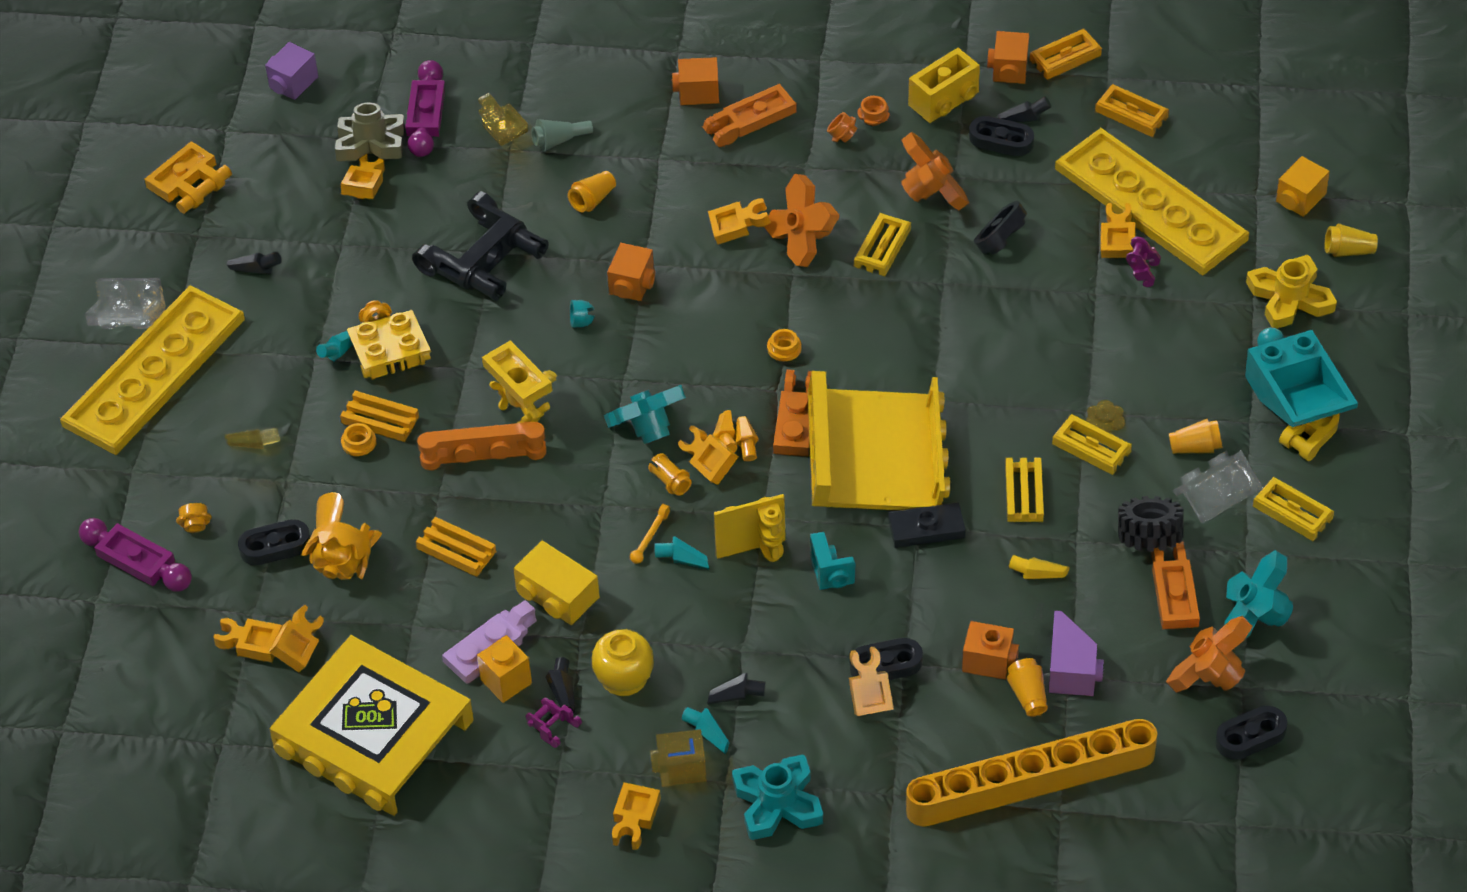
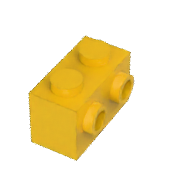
[908,48,980,123]
[514,540,600,625]

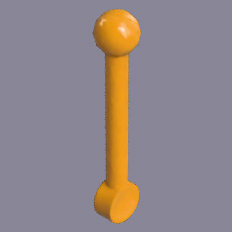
[630,504,670,564]

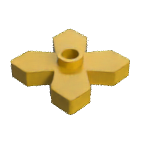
[1246,255,1337,329]

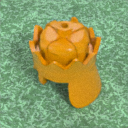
[301,492,382,580]

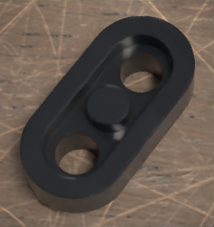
[969,116,1034,156]
[974,201,1027,254]
[238,519,310,565]
[850,638,923,680]
[1215,706,1287,760]

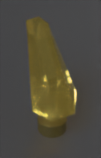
[224,427,280,450]

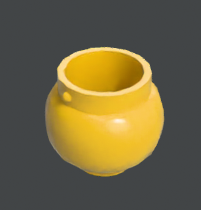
[592,629,654,696]

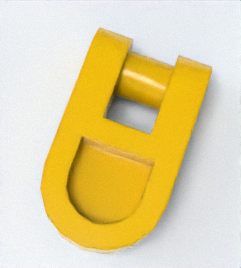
[1279,414,1340,462]

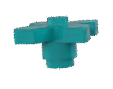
[604,385,686,444]
[1224,550,1293,639]
[732,755,823,840]

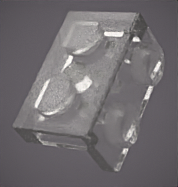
[85,278,166,329]
[1173,451,1263,523]

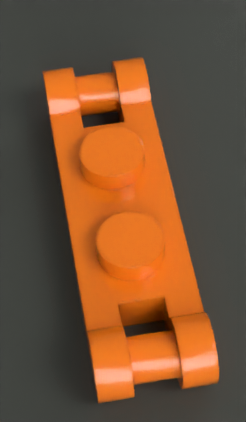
[417,422,547,470]

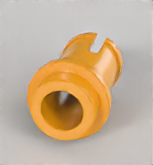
[648,453,692,496]

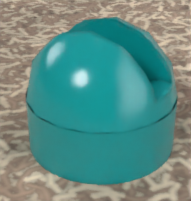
[570,300,595,327]

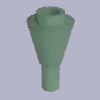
[531,119,593,152]

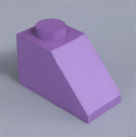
[1049,611,1104,696]

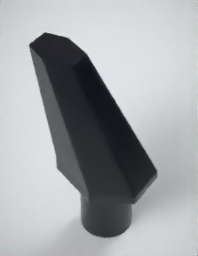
[997,96,1052,123]
[227,251,282,275]
[545,657,575,714]
[707,673,766,704]

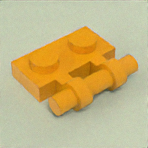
[144,141,232,214]

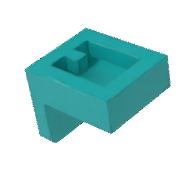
[810,532,856,590]

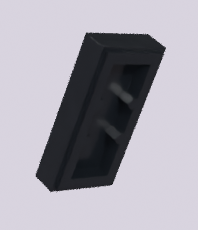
[888,502,966,548]

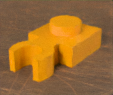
[341,154,385,199]
[708,198,771,245]
[1100,203,1136,258]
[678,425,739,485]
[269,605,324,673]
[213,618,282,663]
[849,647,893,716]
[612,782,661,850]

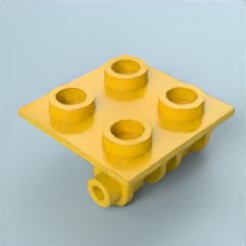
[347,310,431,380]
[714,494,786,562]

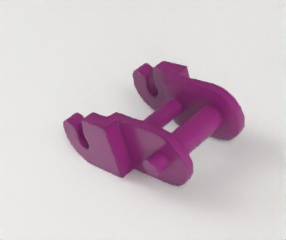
[1126,237,1161,287]
[525,698,582,748]

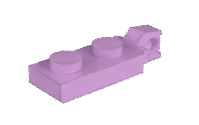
[442,600,536,684]

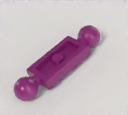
[405,60,445,157]
[79,518,192,592]

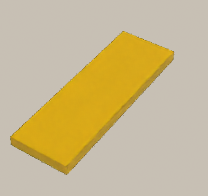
[1055,128,1249,276]
[60,285,245,455]

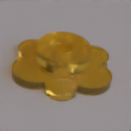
[1086,400,1125,433]

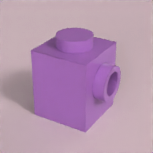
[265,42,318,100]

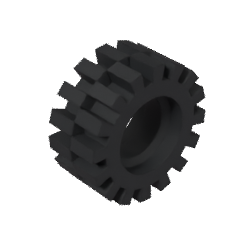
[1118,496,1184,551]

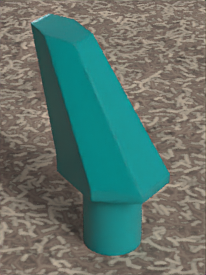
[316,331,353,362]
[655,536,709,570]
[682,707,730,755]

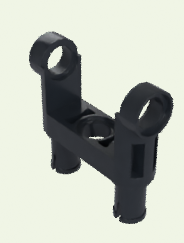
[412,191,549,301]

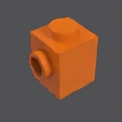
[987,31,1029,84]
[672,57,719,105]
[607,242,656,301]
[962,621,1019,680]

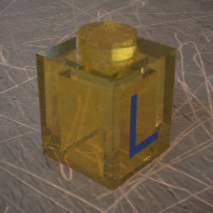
[650,729,707,787]

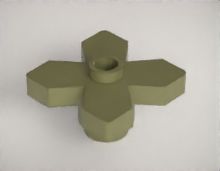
[335,102,405,161]

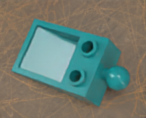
[1245,327,1358,427]

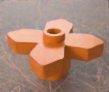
[901,132,970,211]
[764,174,840,267]
[1166,616,1253,692]

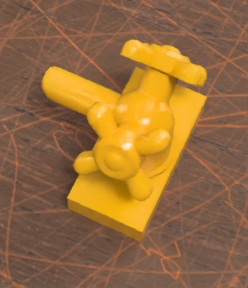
[482,340,557,423]

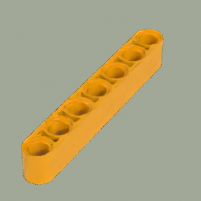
[906,719,1158,827]

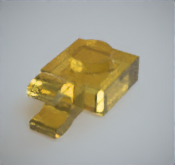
[478,93,528,146]

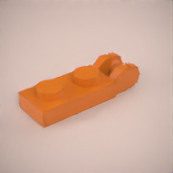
[702,84,796,148]
[773,369,812,457]
[1151,541,1200,630]

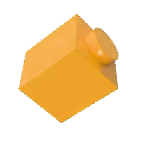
[1276,156,1330,217]
[477,635,532,703]

